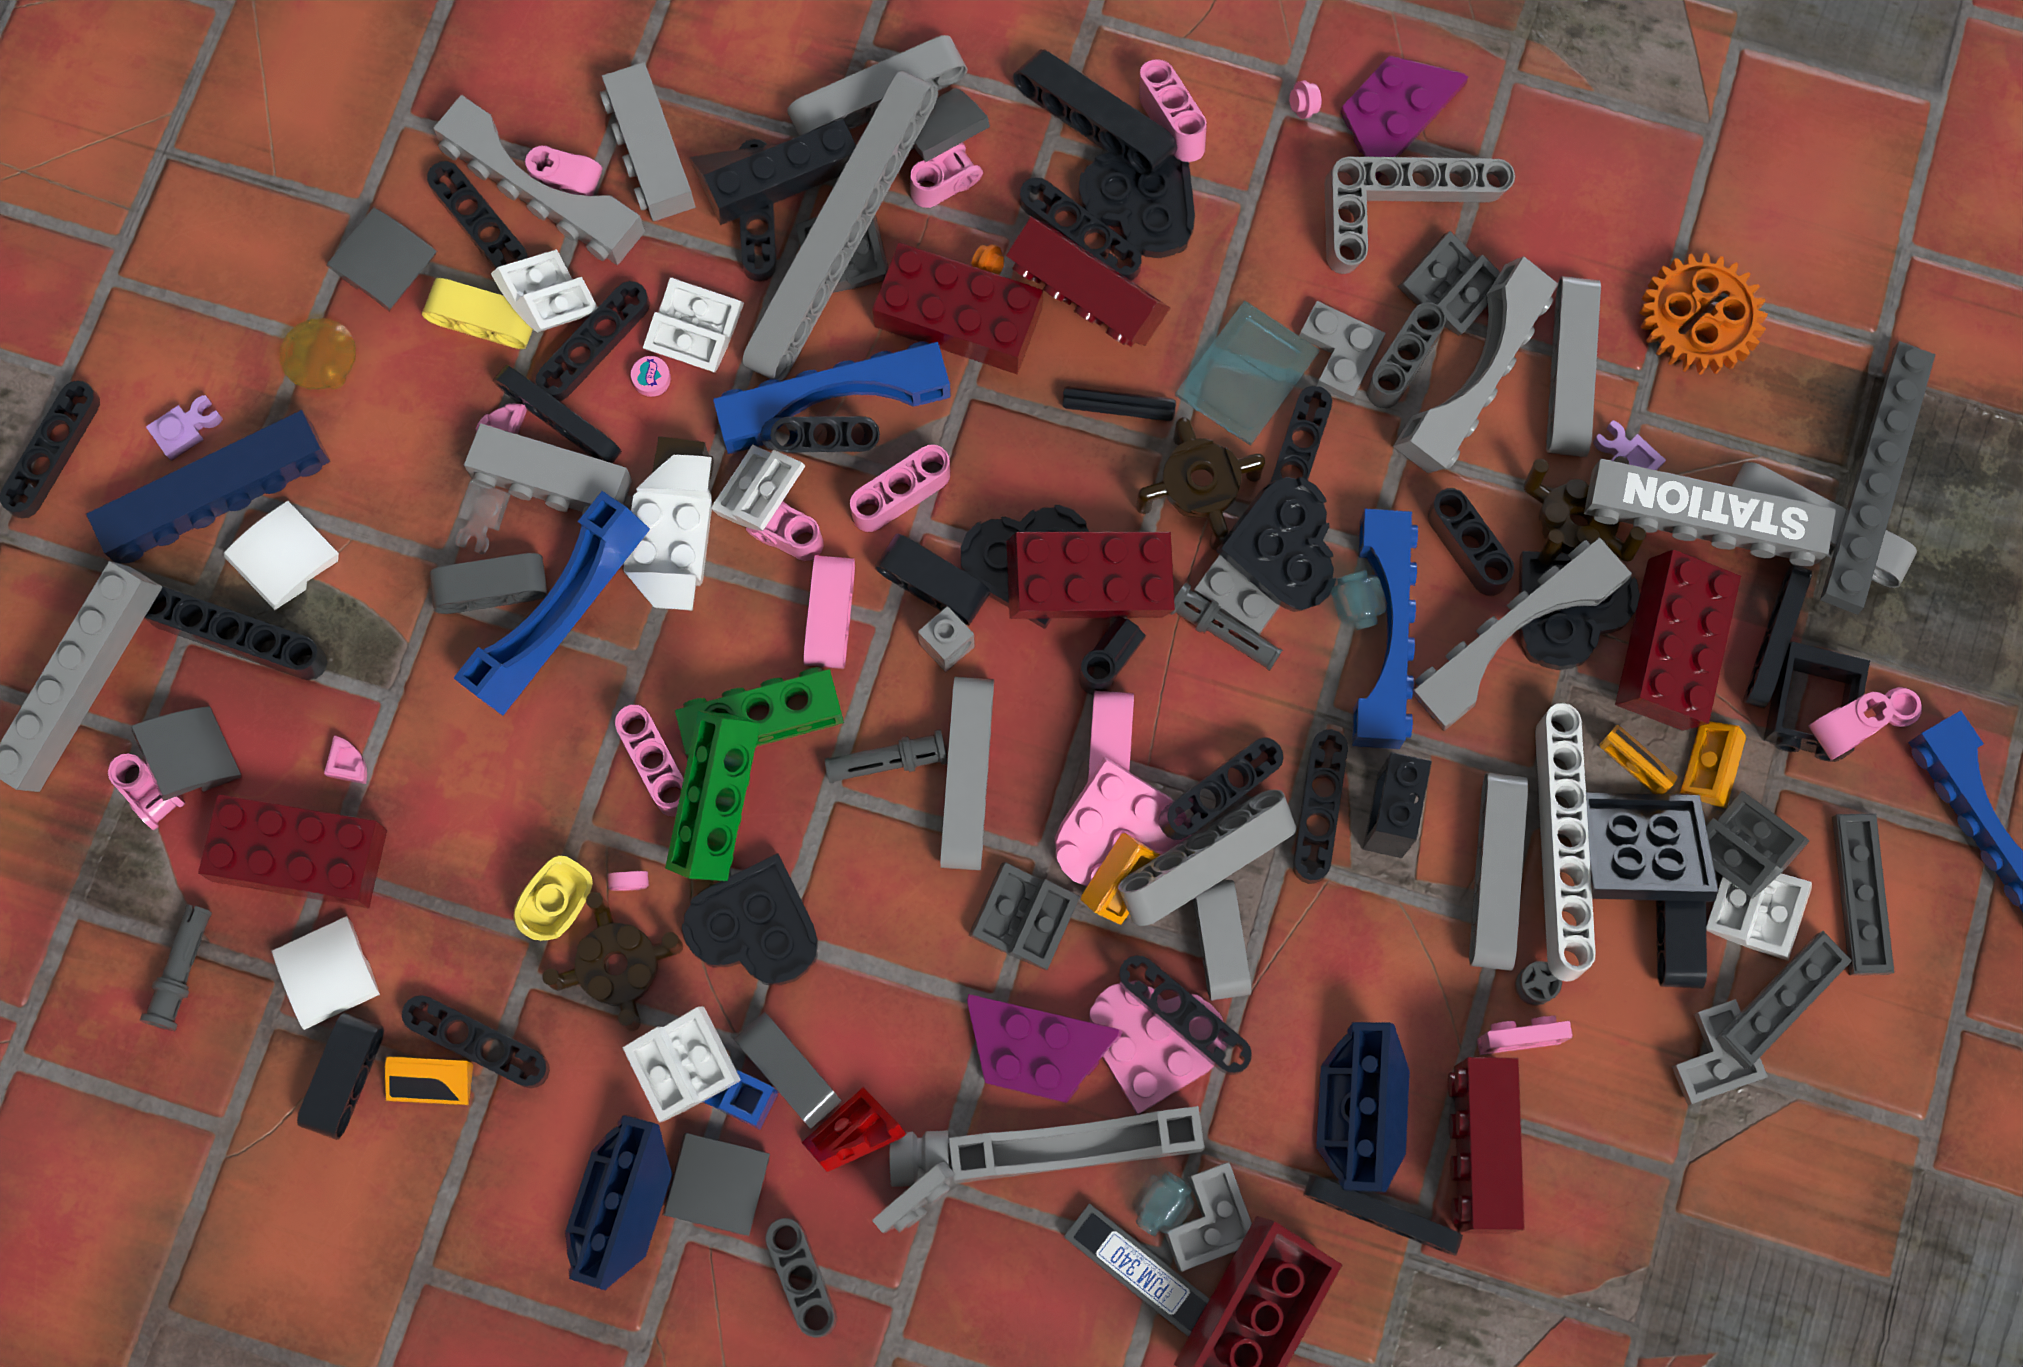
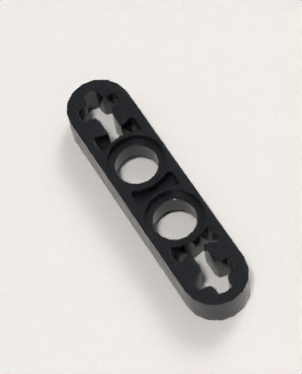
[738,139,776,282]
[427,161,529,269]
[1020,177,1142,281]
[536,281,650,401]
[493,365,622,463]
[0,380,100,519]
[1271,385,1332,482]
[1744,564,1812,709]
[1293,729,1348,884]
[1159,738,1284,840]
[1118,955,1252,1075]
[402,995,550,1088]
[1303,1175,1463,1256]

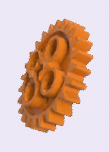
[1639,253,1768,375]

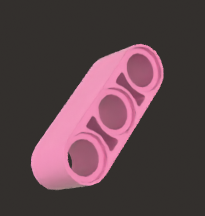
[1139,60,1207,162]
[850,445,950,532]
[804,555,855,669]
[1088,690,1134,781]
[615,705,684,817]

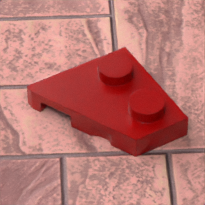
[801,1087,907,1172]

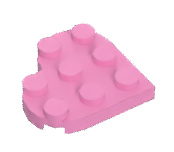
[1055,757,1192,886]
[1090,981,1227,1115]

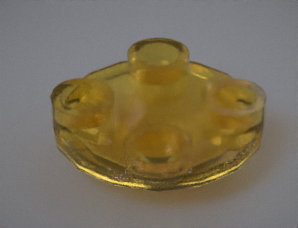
[280,318,356,389]

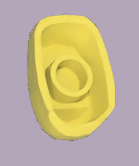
[513,855,593,941]

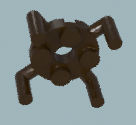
[1136,417,1265,550]
[1523,456,1646,565]
[542,892,683,1031]

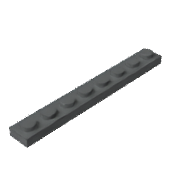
[1820,341,1935,615]

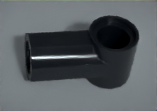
[1079,616,1146,695]

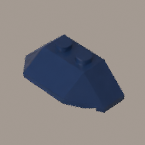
[1316,1022,1410,1192]
[565,1115,672,1290]

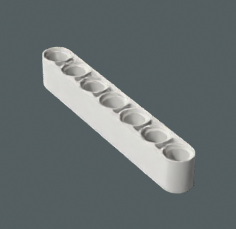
[1535,703,1596,982]

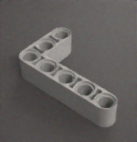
[1325,157,1515,274]

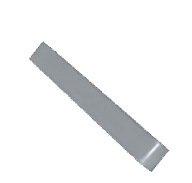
[743,71,938,382]

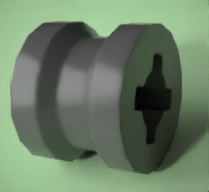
[1515,961,1562,1006]

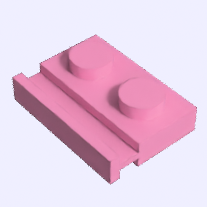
[1477,1016,1573,1055]

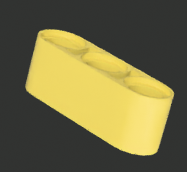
[422,278,533,349]

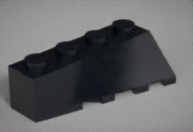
[689,119,856,225]

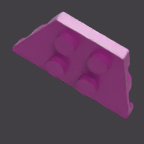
[1341,56,1468,180]
[967,994,1122,1103]

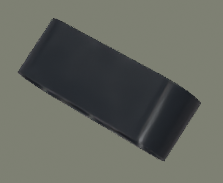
[761,416,880,453]
[1428,488,1514,596]
[874,534,990,626]
[1656,900,1707,989]
[297,1013,384,1140]

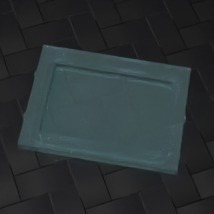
[1175,300,1320,446]

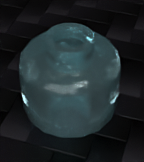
[1331,570,1387,630]
[1132,1171,1194,1236]

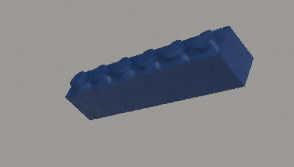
[86,410,331,564]

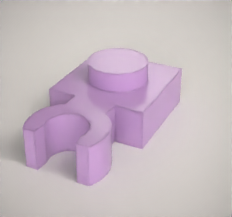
[146,395,223,461]
[1593,420,1666,470]

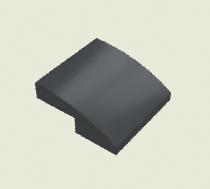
[911,88,990,163]
[326,207,437,311]
[795,214,888,293]
[1397,231,1500,336]
[131,706,241,801]
[1706,791,1809,899]
[968,862,1080,970]
[662,1133,770,1236]

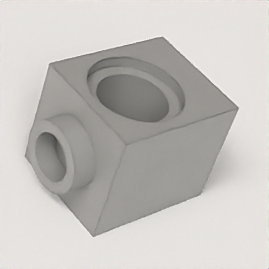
[918,606,975,672]

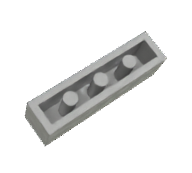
[600,62,696,222]
[464,423,632,515]

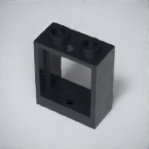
[1764,641,1870,762]
[1363,752,1432,858]

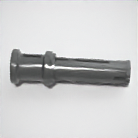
[1169,583,1283,671]
[825,729,948,783]
[139,905,212,1031]

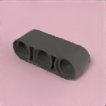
[1367,302,1446,408]
[430,553,547,614]
[734,1012,842,1129]
[766,1218,837,1338]

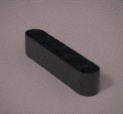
[1013,49,1177,176]
[144,586,328,680]

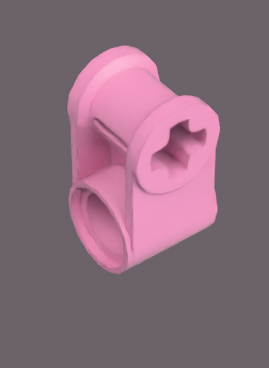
[910,142,983,208]
[525,146,603,196]
[746,501,824,561]
[1809,692,1894,760]
[108,753,186,830]

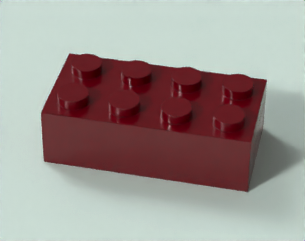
[1006,217,1171,347]
[872,242,1043,375]
[1006,532,1175,619]
[1615,549,1741,731]
[198,795,387,908]
[1448,1057,1525,1234]
[1173,1216,1343,1367]

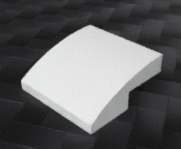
[491,249,598,333]
[643,278,744,373]
[711,445,805,531]
[224,501,339,610]
[1706,873,1812,961]
[272,916,380,1030]
[623,1007,741,1122]

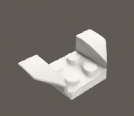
[623,455,712,611]

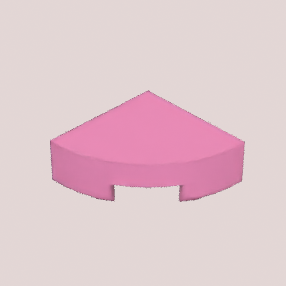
[476,403,527,435]
[324,736,367,784]

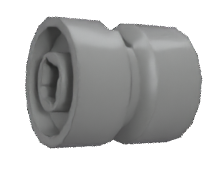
[890,1131,950,1187]

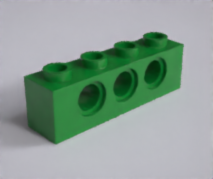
[675,667,844,758]
[665,710,761,881]

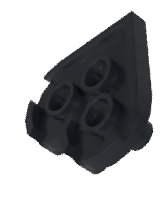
[1078,153,1195,259]
[1216,477,1336,612]
[961,505,1089,629]
[1519,551,1640,670]
[682,853,818,986]

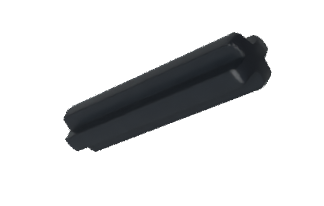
[1062,386,1176,421]

